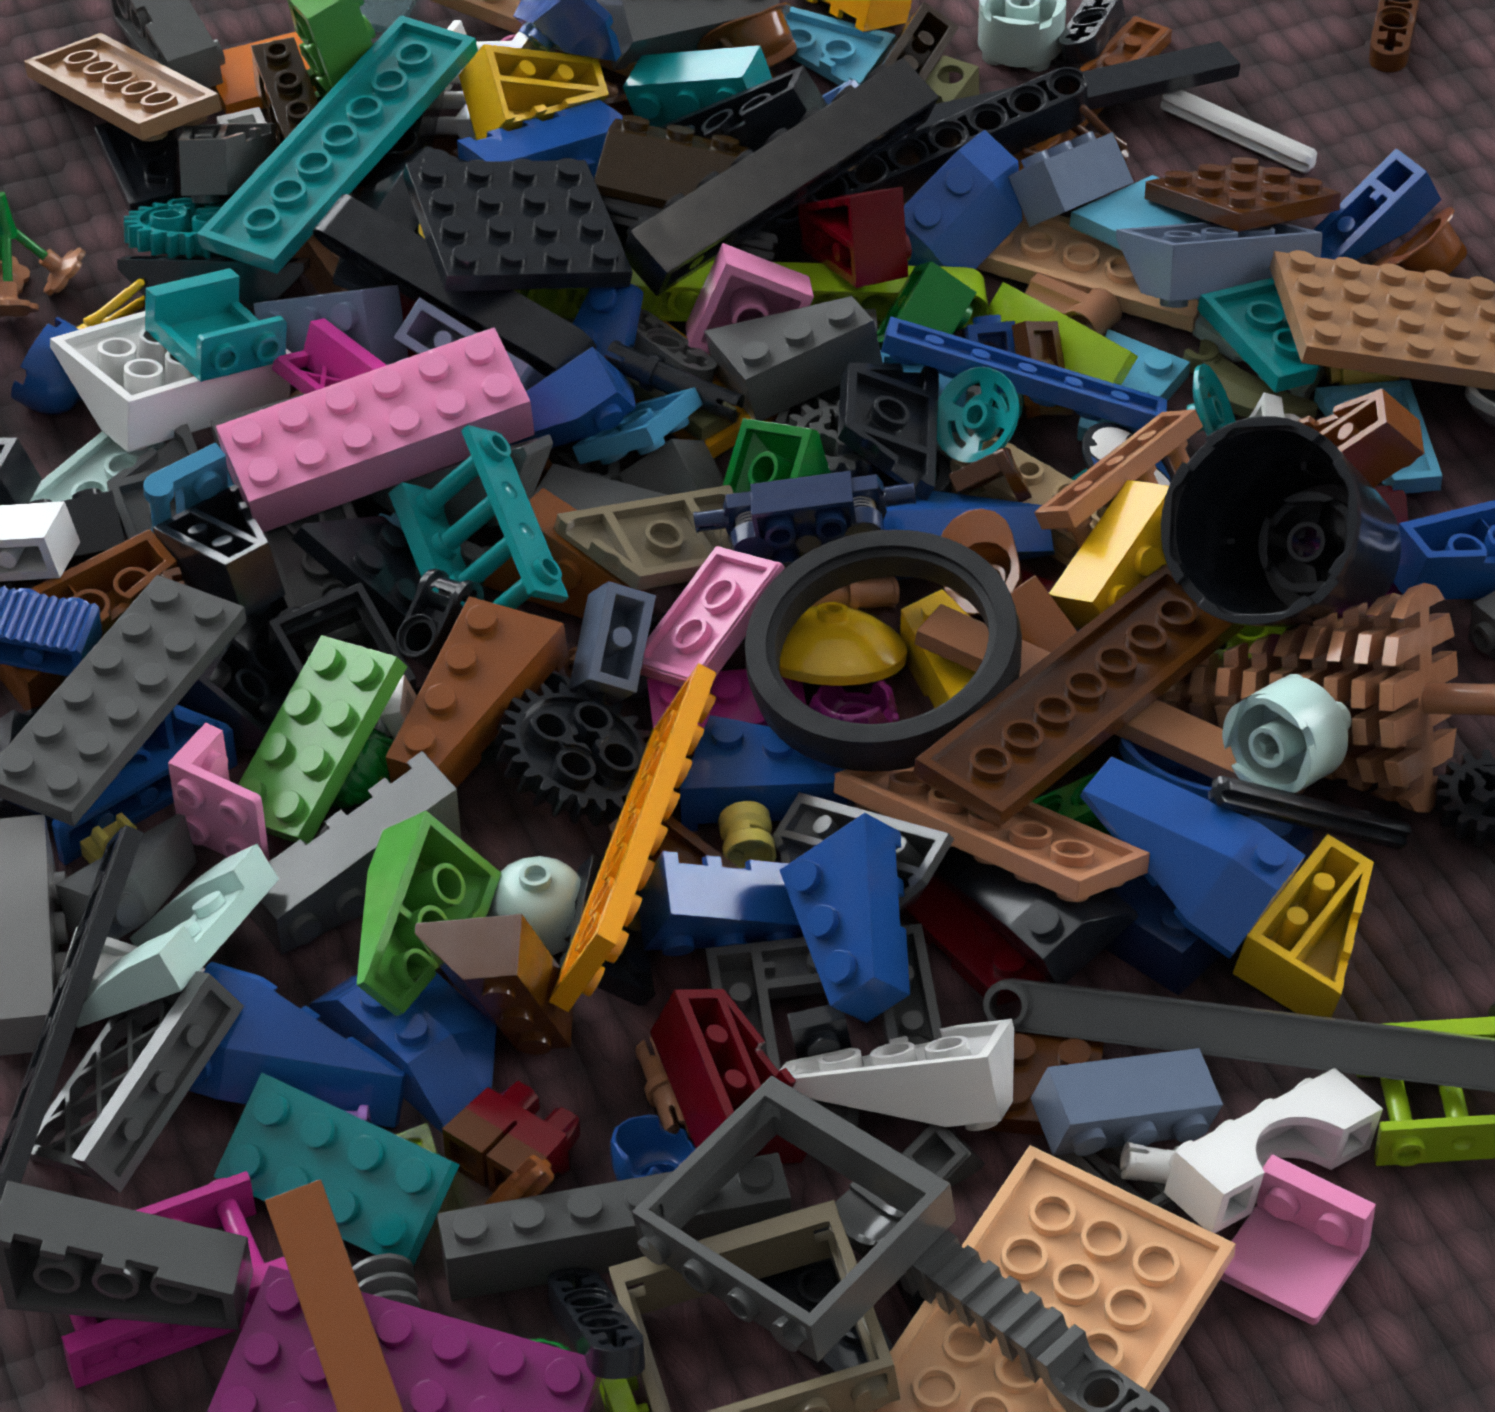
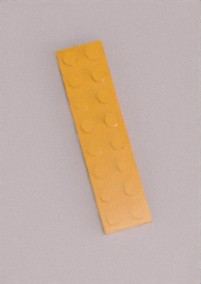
[549,663,716,1012]

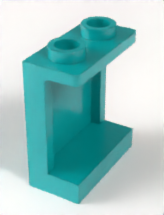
[145,268,287,382]

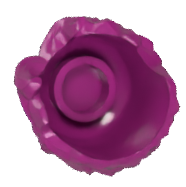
[808,680,899,724]

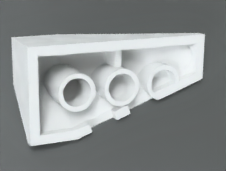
[779,1019,1014,1131]

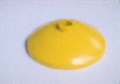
[779,602,907,686]

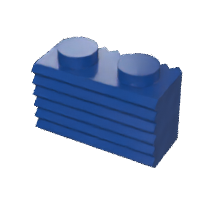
[0,586,102,677]

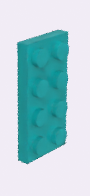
[213,1073,460,1266]

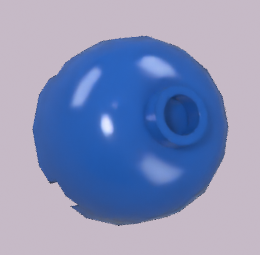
[11,317,84,415]

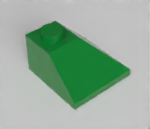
[723,418,830,494]

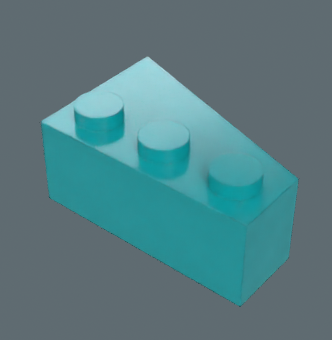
[623,45,772,127]

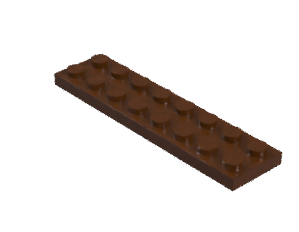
[913,564,1245,828]

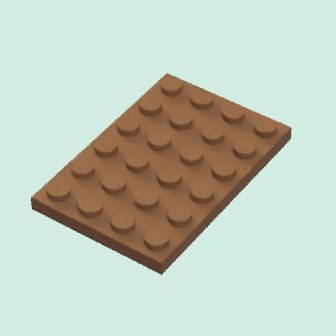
[1269,250,1495,390]

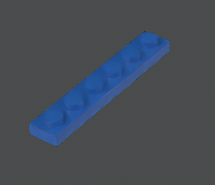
[881,316,1167,433]

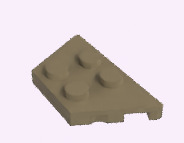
[554,485,733,590]

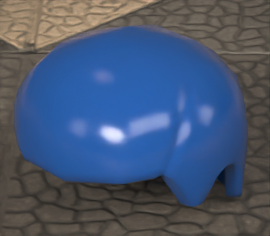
[611,1114,696,1181]

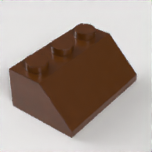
[414,914,574,1055]

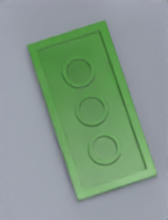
[238,635,407,844]

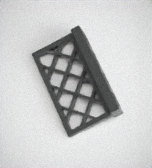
[29,971,244,1193]

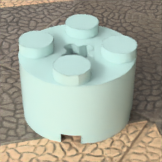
[978,0,1066,72]
[1222,674,1352,793]

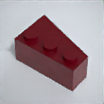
[798,187,912,288]
[650,989,807,1164]

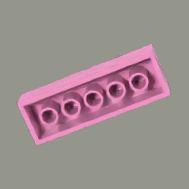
[216,327,535,533]

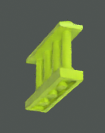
[1356,1016,1495,1166]

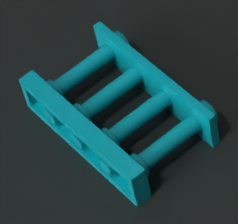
[388,425,569,609]

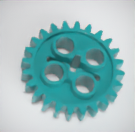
[123,198,228,259]

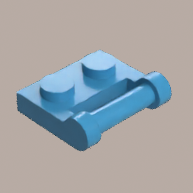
[143,442,228,534]

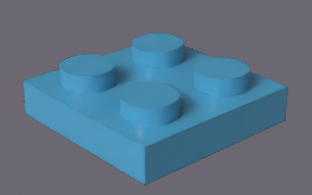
[572,387,703,465]

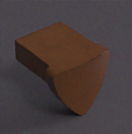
[948,447,1032,502]

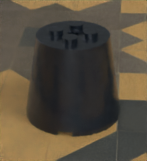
[1161,416,1401,627]

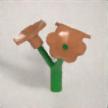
[0,192,86,317]

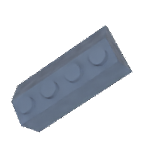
[1116,222,1323,308]

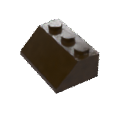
[594,115,749,208]

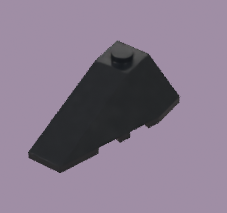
[177,598,297,749]

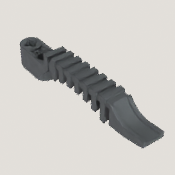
[835,1182,1170,1412]

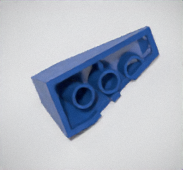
[509,347,636,448]
[883,485,1055,580]
[1080,757,1306,959]
[189,962,407,1128]

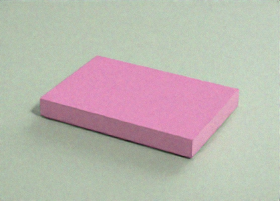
[640,546,785,687]

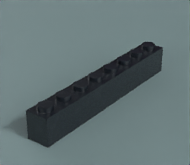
[623,58,939,296]

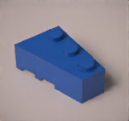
[680,715,855,831]

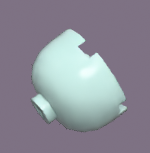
[486,856,581,955]

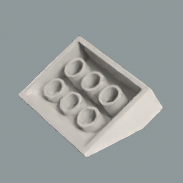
[50,311,291,452]

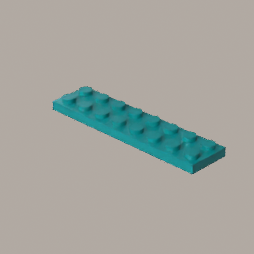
[197,15,478,274]

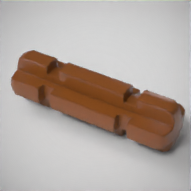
[484,1155,554,1205]

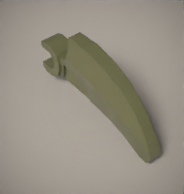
[1183,339,1318,418]

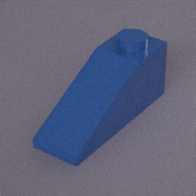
[1313,148,1442,260]

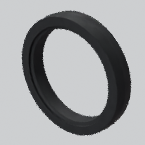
[745,530,1022,772]

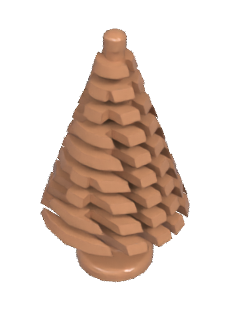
[1157,583,1495,813]

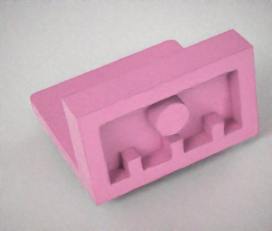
[168,723,270,862]
[1220,1154,1376,1325]

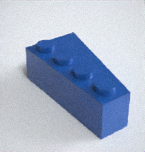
[457,99,623,179]

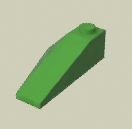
[356,811,501,1016]

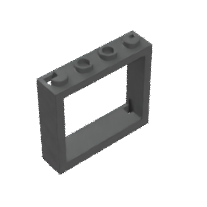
[632,1075,956,1362]

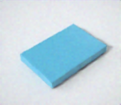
[1069,175,1210,251]

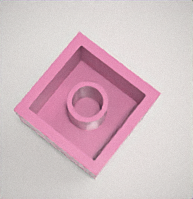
[685,243,814,354]

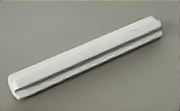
[1161,90,1317,174]

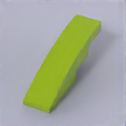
[988,282,1138,385]

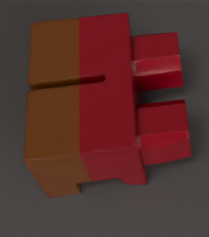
[442,1080,581,1195]

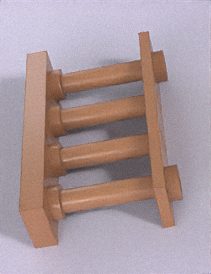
[1034,409,1203,549]

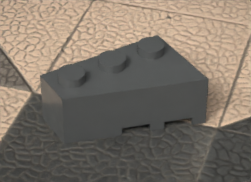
[704,296,883,421]

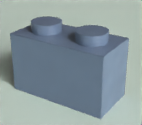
[568,581,656,704]

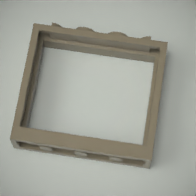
[608,1200,900,1412]

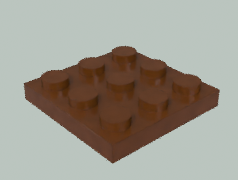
[1144,157,1341,232]

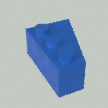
[779,812,910,1023]
[637,851,804,956]

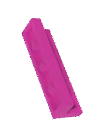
[272,318,386,394]

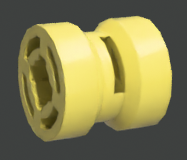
[718,801,777,868]

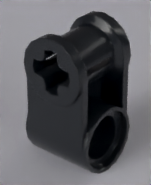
[396,568,484,670]

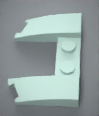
[76,844,279,1028]

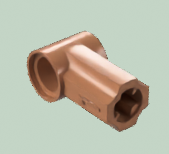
[1025,273,1122,336]

